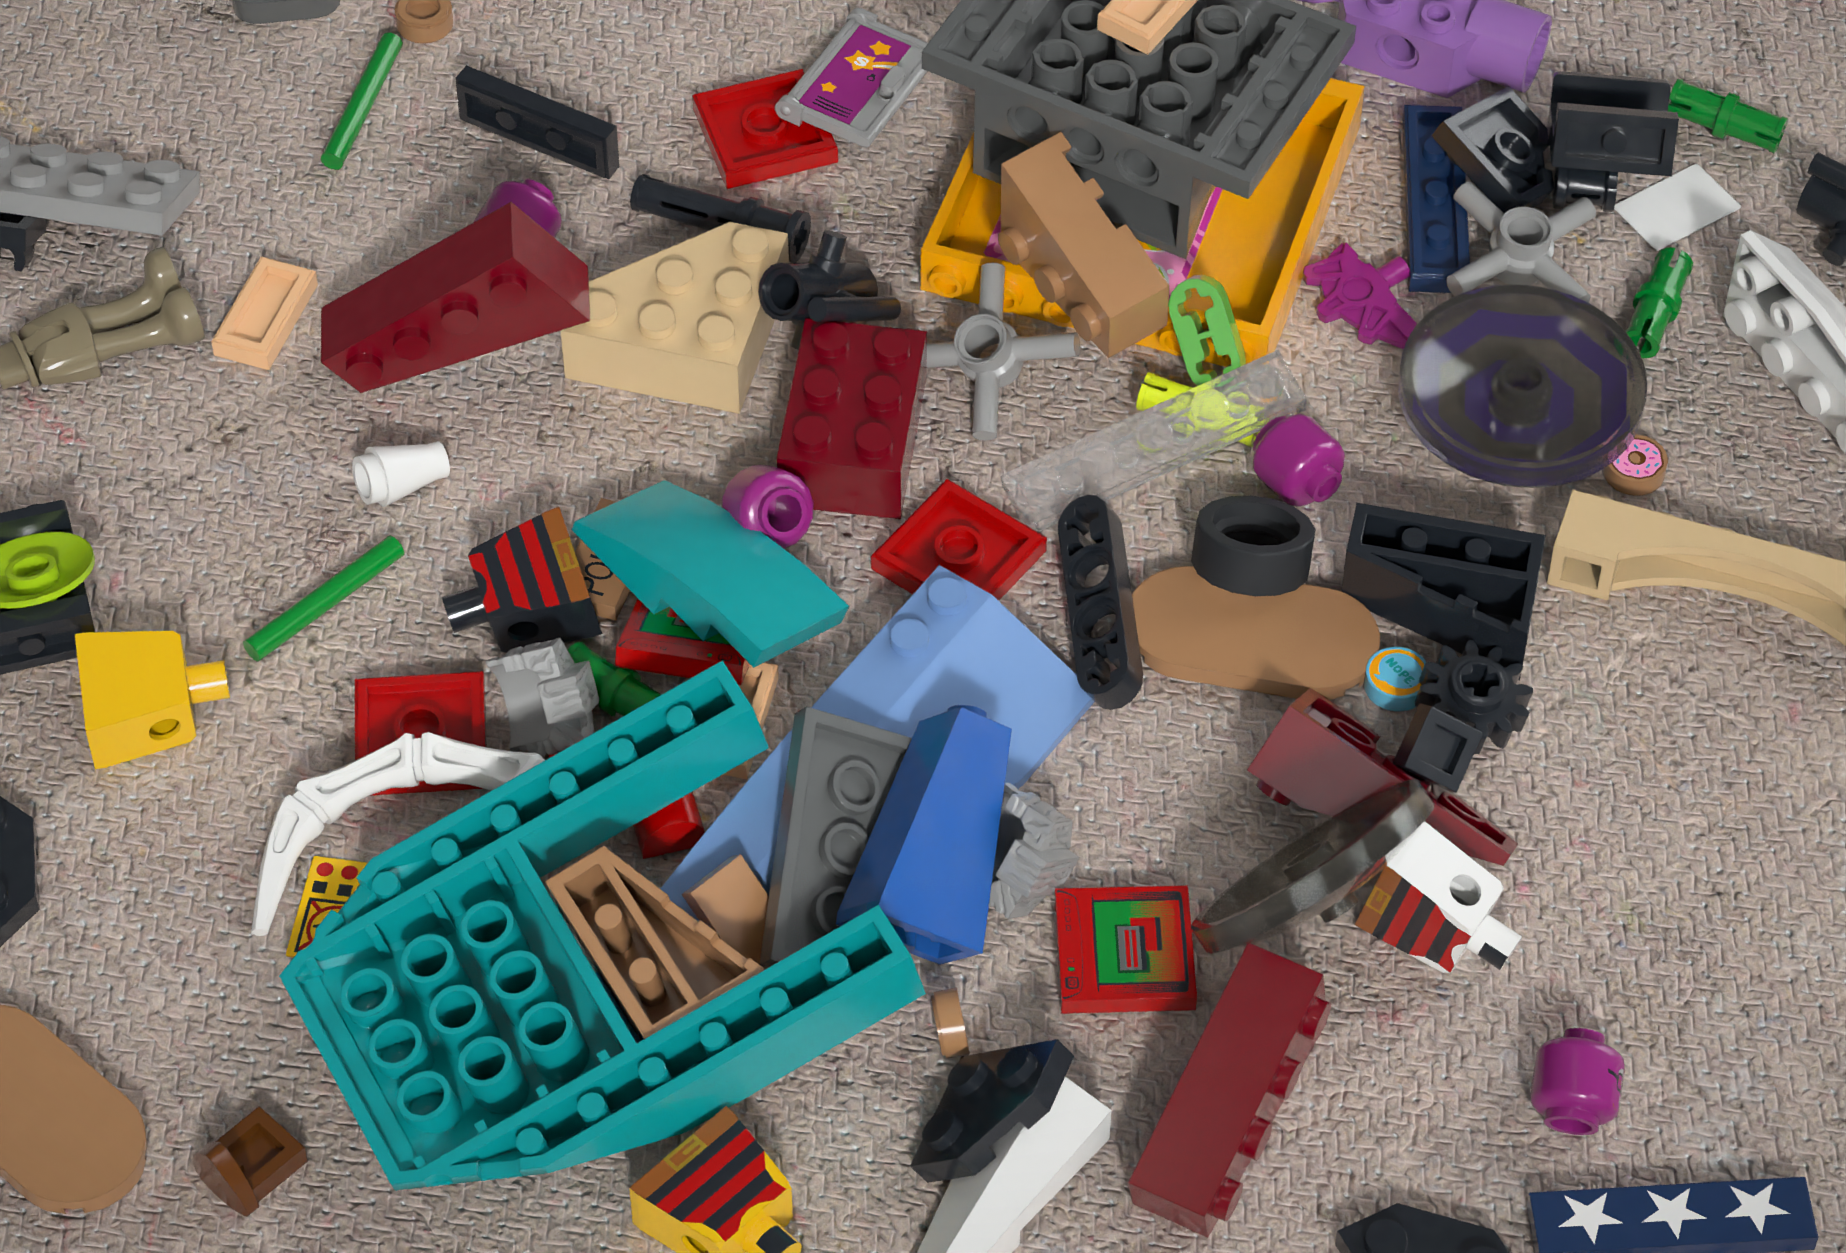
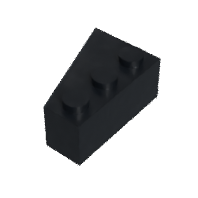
[1341,502,1546,681]

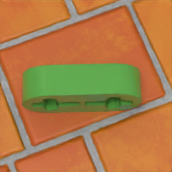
[1168,275,1246,392]

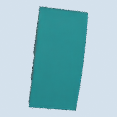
[571,480,849,668]

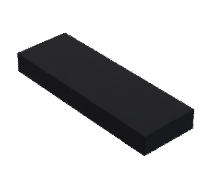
[455,65,620,179]

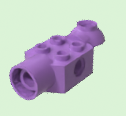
[1297,0,1552,98]

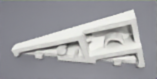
[917,1077,1112,1253]

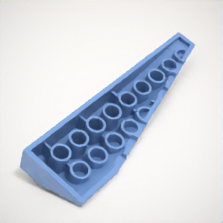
[596,565,1094,1043]

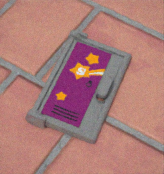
[775,8,928,148]

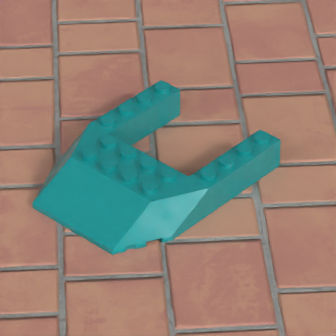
[279,660,926,1191]

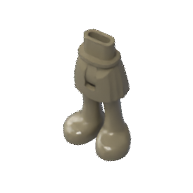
[0,246,205,390]

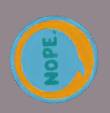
[1364,647,1426,712]

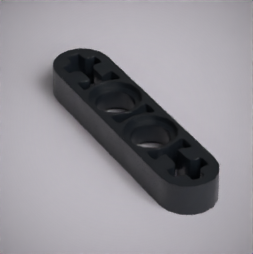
[1058,495,1143,710]

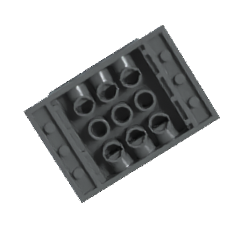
[922,0,1356,259]

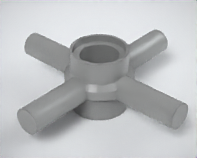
[1447,182,1596,313]
[927,263,1080,440]

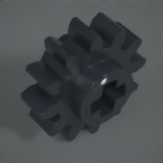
[1414,640,1533,754]

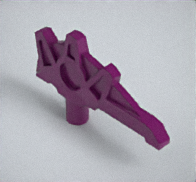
[1303,242,1448,366]

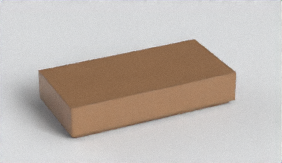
[682,854,769,970]

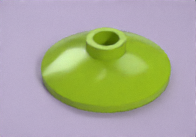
[0,532,95,609]

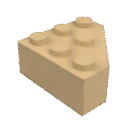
[560,222,789,414]

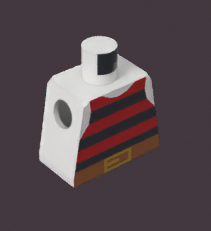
[1355,818,1522,973]

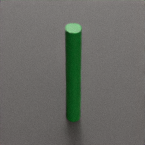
[321,32,403,170]
[243,535,405,662]

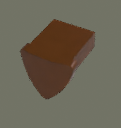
[193,1106,308,1217]

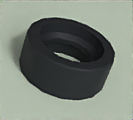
[1191,495,1316,597]

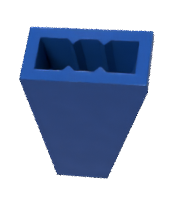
[836,705,1012,965]

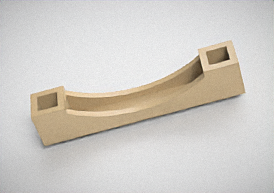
[1547,490,1846,646]

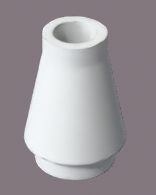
[352,441,450,507]

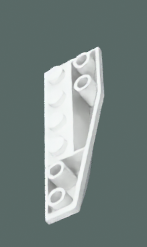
[1723,230,1846,454]

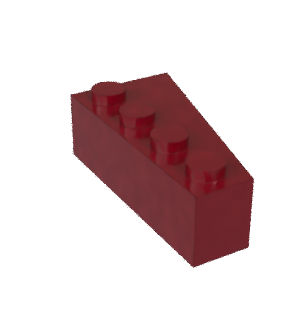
[321,202,590,393]
[1128,942,1331,1238]

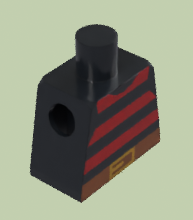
[442,507,602,653]

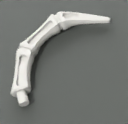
[251,732,545,936]

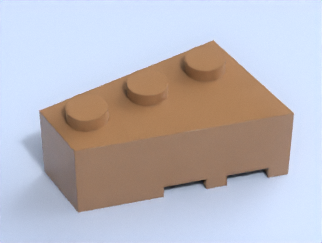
[998,132,1169,358]
[545,846,765,1041]

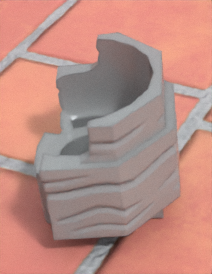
[486,638,600,757]
[989,783,1080,919]

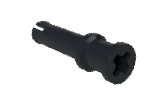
[630,174,811,263]

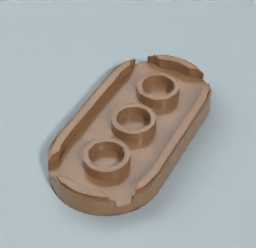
[1132,566,1380,700]
[0,1005,147,1214]

